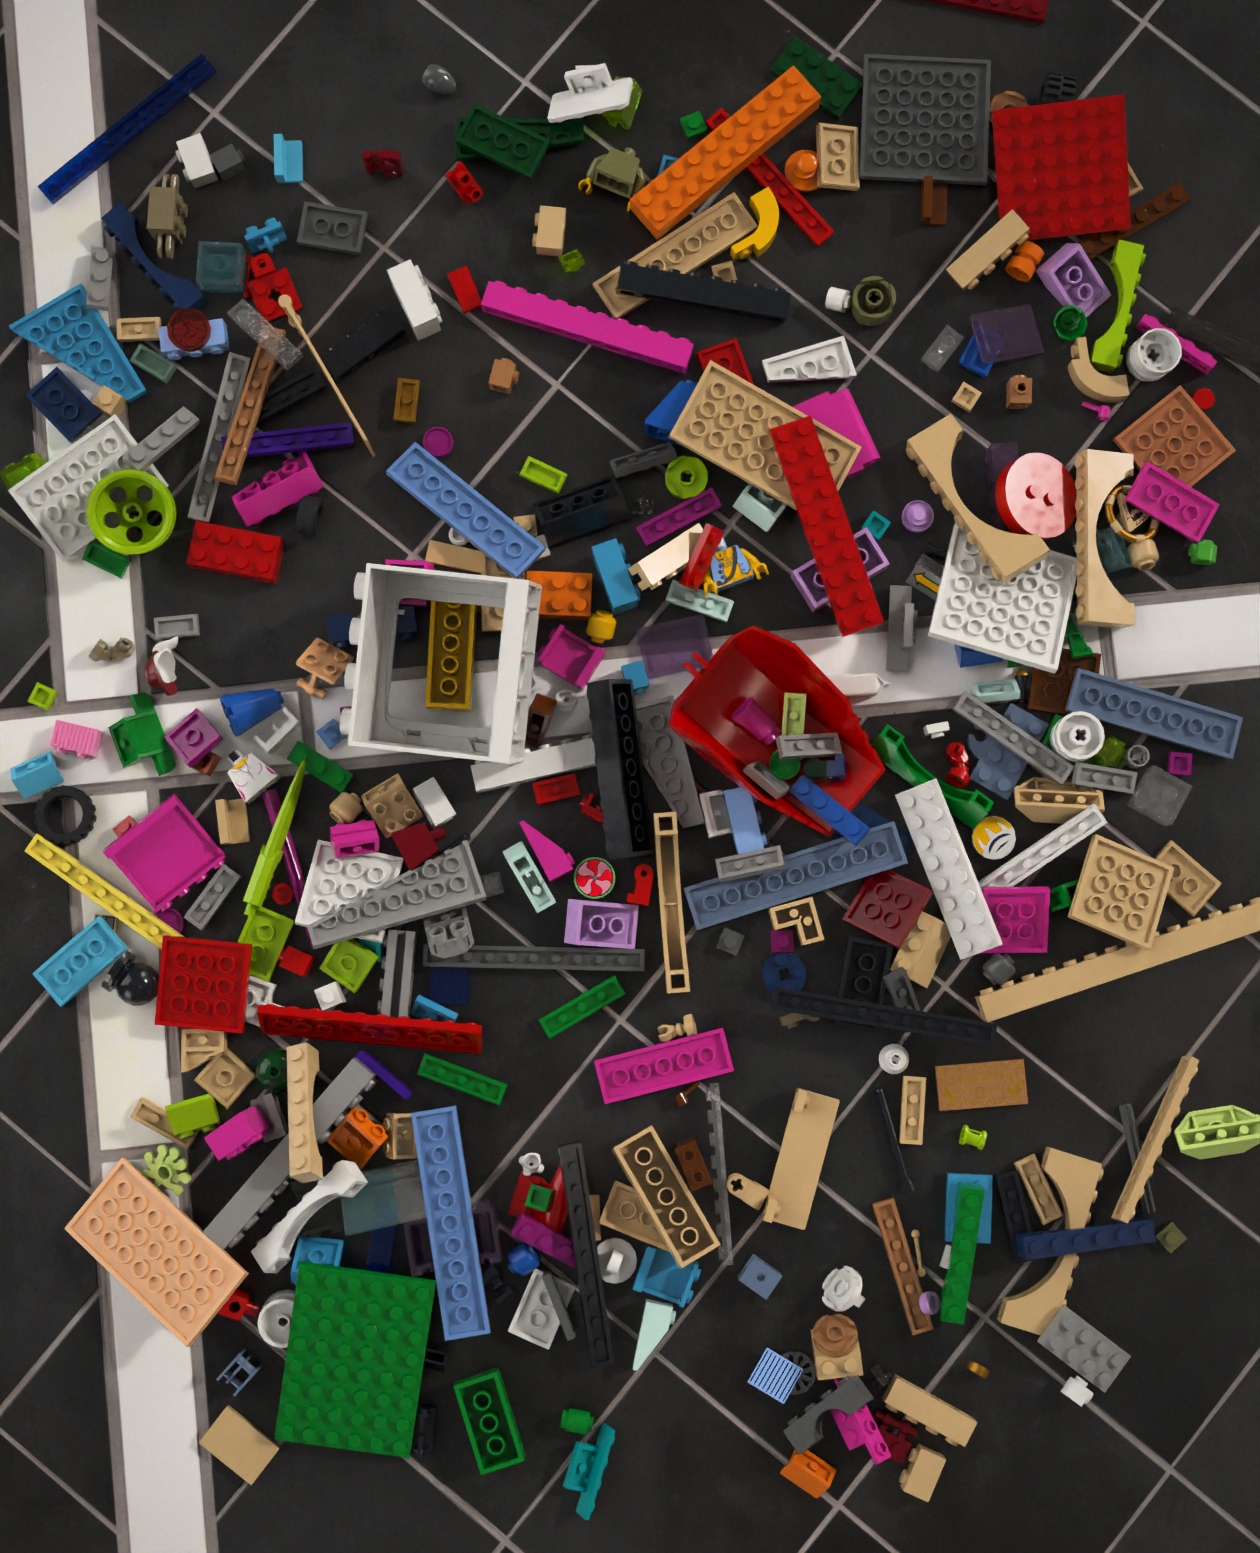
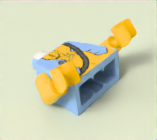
[702,537,769,597]

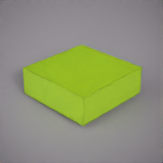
[27,682,58,711]

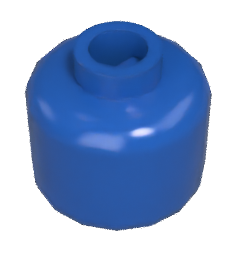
[507,1242,541,1276]

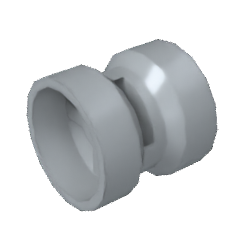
[1123,745,1150,769]

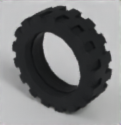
[34,785,96,845]

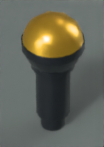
[1014,669,1029,703]

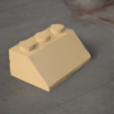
[889,911,951,989]

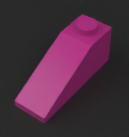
[519,821,575,882]

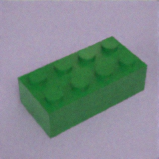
[453,1367,526,1475]

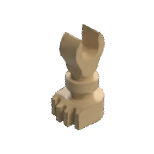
[657,1014,697,1042]

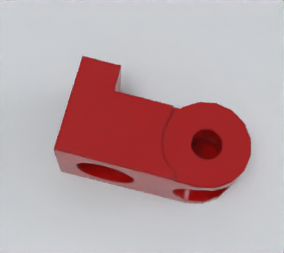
[627,864,653,907]

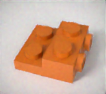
[327,1107,389,1170]

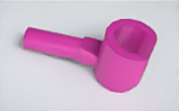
[1081,401,1111,421]

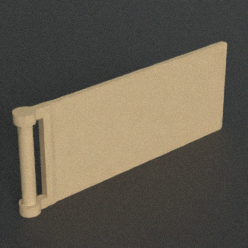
[278,295,375,457]

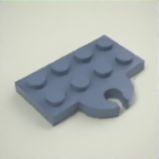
[967,703,1049,800]

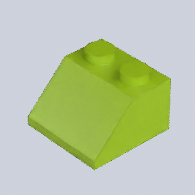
[165,1094,221,1139]

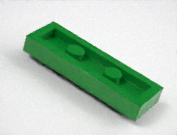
[287,741,355,793]

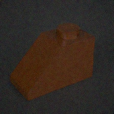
[525,693,557,747]

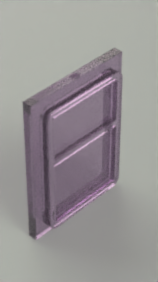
[969,304,1045,364]
[635,614,713,680]

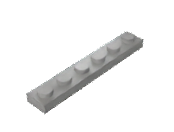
[952,691,1075,785]

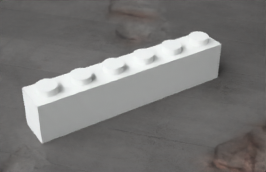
[470,734,597,793]

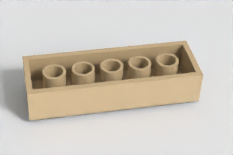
[612,1125,721,1269]

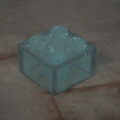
[196,241,246,293]

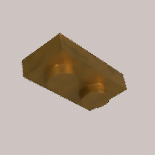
[393,378,420,424]

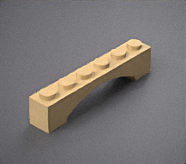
[287,1042,323,1183]

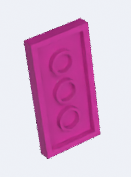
[1124,462,1220,543]

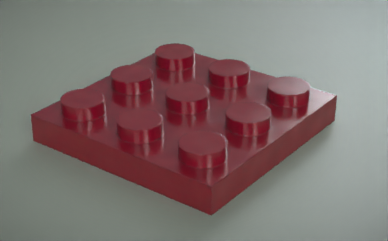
[842,870,933,950]

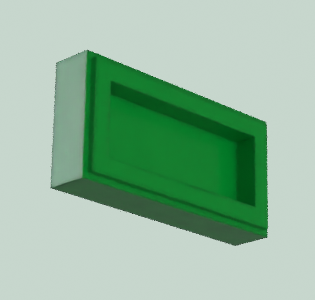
[82,541,131,579]

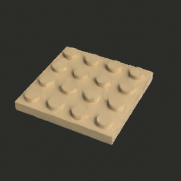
[1068,834,1174,950]

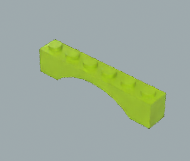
[1089,239,1146,373]

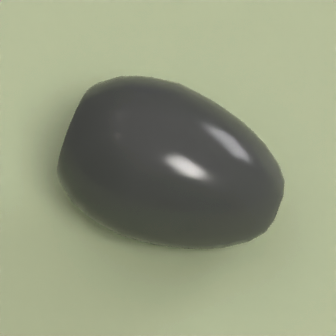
[421,64,456,95]

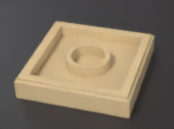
[194,1048,256,1109]

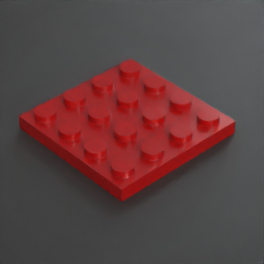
[154,935,253,1033]

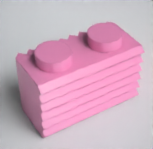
[49,720,103,760]

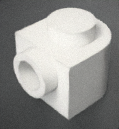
[825,287,852,313]
[1061,1376,1093,1407]

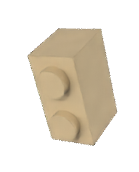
[532,205,566,257]
[899,1443,946,1502]

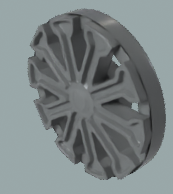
[781,1351,816,1395]

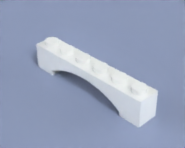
[251,1160,368,1274]

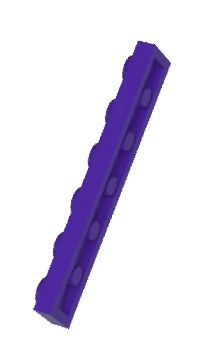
[221,422,354,458]

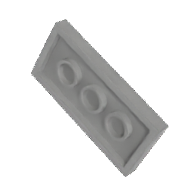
[1037,1304,1131,1393]

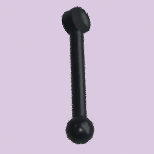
[430,833,471,860]

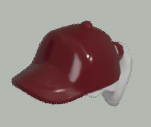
[145,636,179,696]

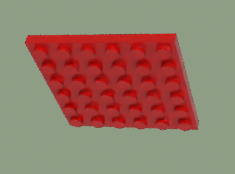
[992,94,1131,241]

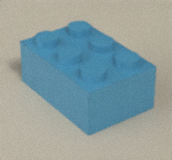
[591,538,641,616]

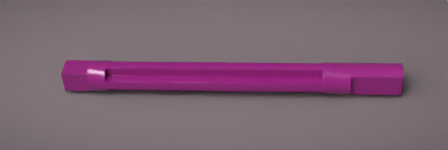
[262,789,313,949]

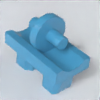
[244,218,288,254]

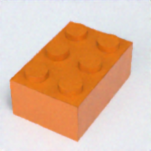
[526,571,593,621]

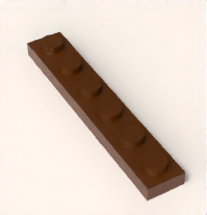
[1076,182,1191,261]

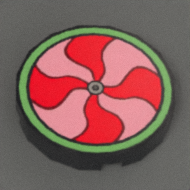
[573,856,616,900]

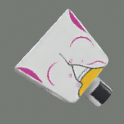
[227,749,281,804]

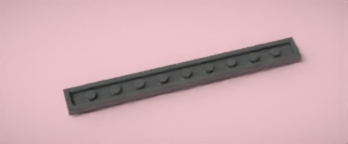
[423,944,645,971]

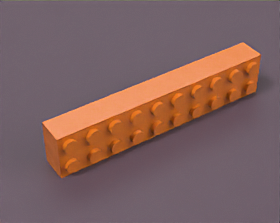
[630,65,821,240]

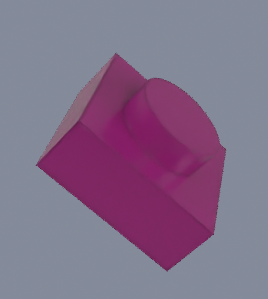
[1167,752,1192,776]
[770,930,794,953]

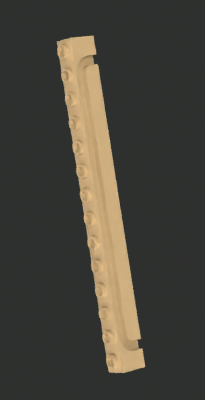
[975,897,1260,1022]

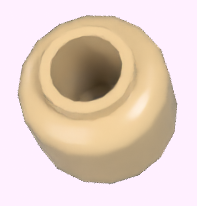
[1128,539,1159,571]
[329,792,362,824]

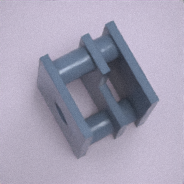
[737,1254,782,1300]
[216,1348,263,1397]

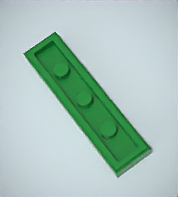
[539,975,625,1039]
[417,1053,508,1106]

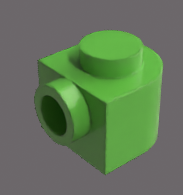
[1188,540,1217,565]

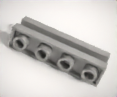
[377,929,417,1018]

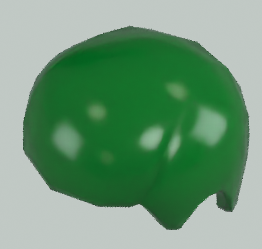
[1053,305,1087,341]

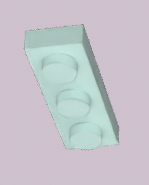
[665,580,734,623]

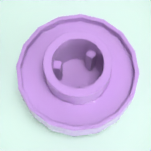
[901,500,934,533]

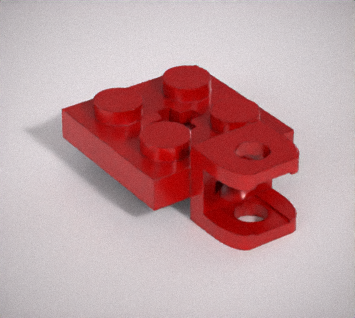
[247,253,303,324]

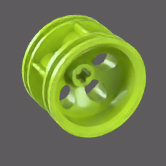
[87,469,177,554]

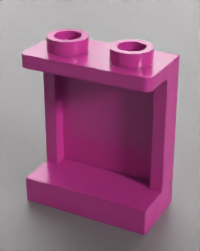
[537,624,605,691]

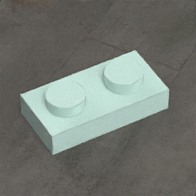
[972,679,1020,703]

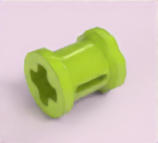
[959,1125,987,1150]

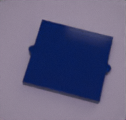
[428,967,471,1004]

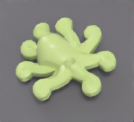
[141,1144,191,1196]

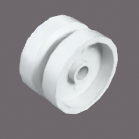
[1050,711,1105,763]
[257,1289,295,1348]

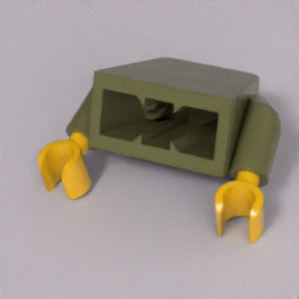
[578,147,645,212]

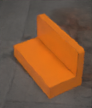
[780,1449,837,1498]

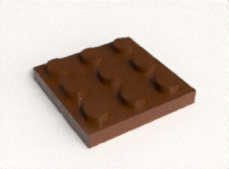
[1027,648,1101,716]

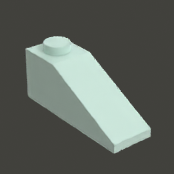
[502,841,556,913]
[633,1298,676,1371]

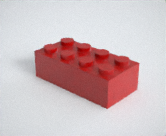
[186,521,285,584]

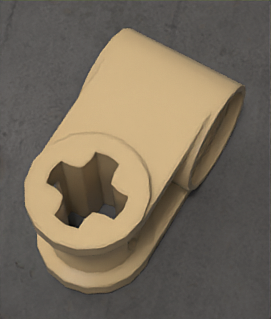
[726,1173,770,1210]

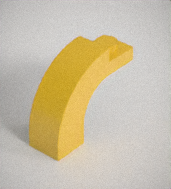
[730,187,779,261]

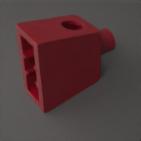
[391,822,447,871]

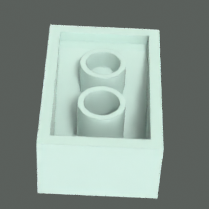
[732,484,788,532]

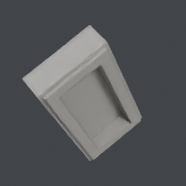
[154,614,200,640]

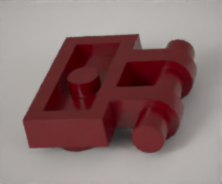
[361,149,404,178]
[862,1409,918,1465]

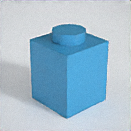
[621,660,649,696]

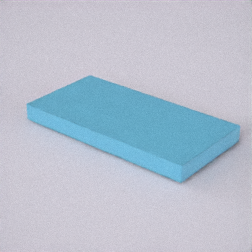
[32,915,129,1007]

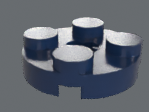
[762,953,806,993]

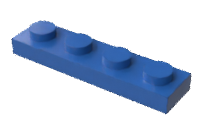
[789,775,870,846]

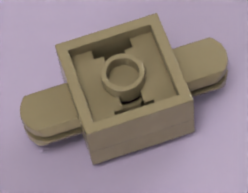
[147,174,188,259]

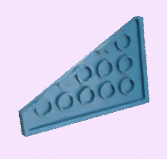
[9,283,148,403]

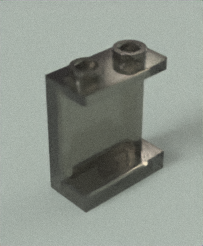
[290,1172,349,1239]

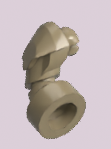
[88,638,135,663]

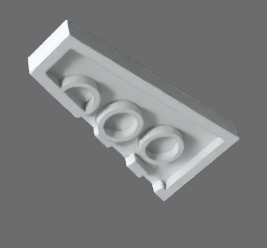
[762,336,857,383]

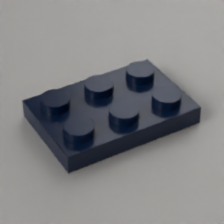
[25,367,102,443]

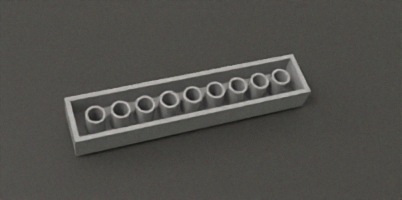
[202,1057,378,1250]

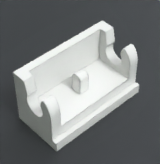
[253,707,302,754]
[411,777,456,829]
[699,790,732,839]

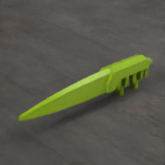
[242,759,306,917]

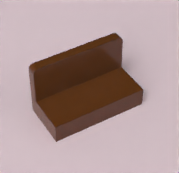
[920,176,947,226]

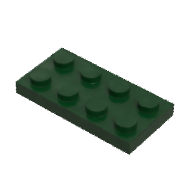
[770,37,863,120]
[455,103,551,180]

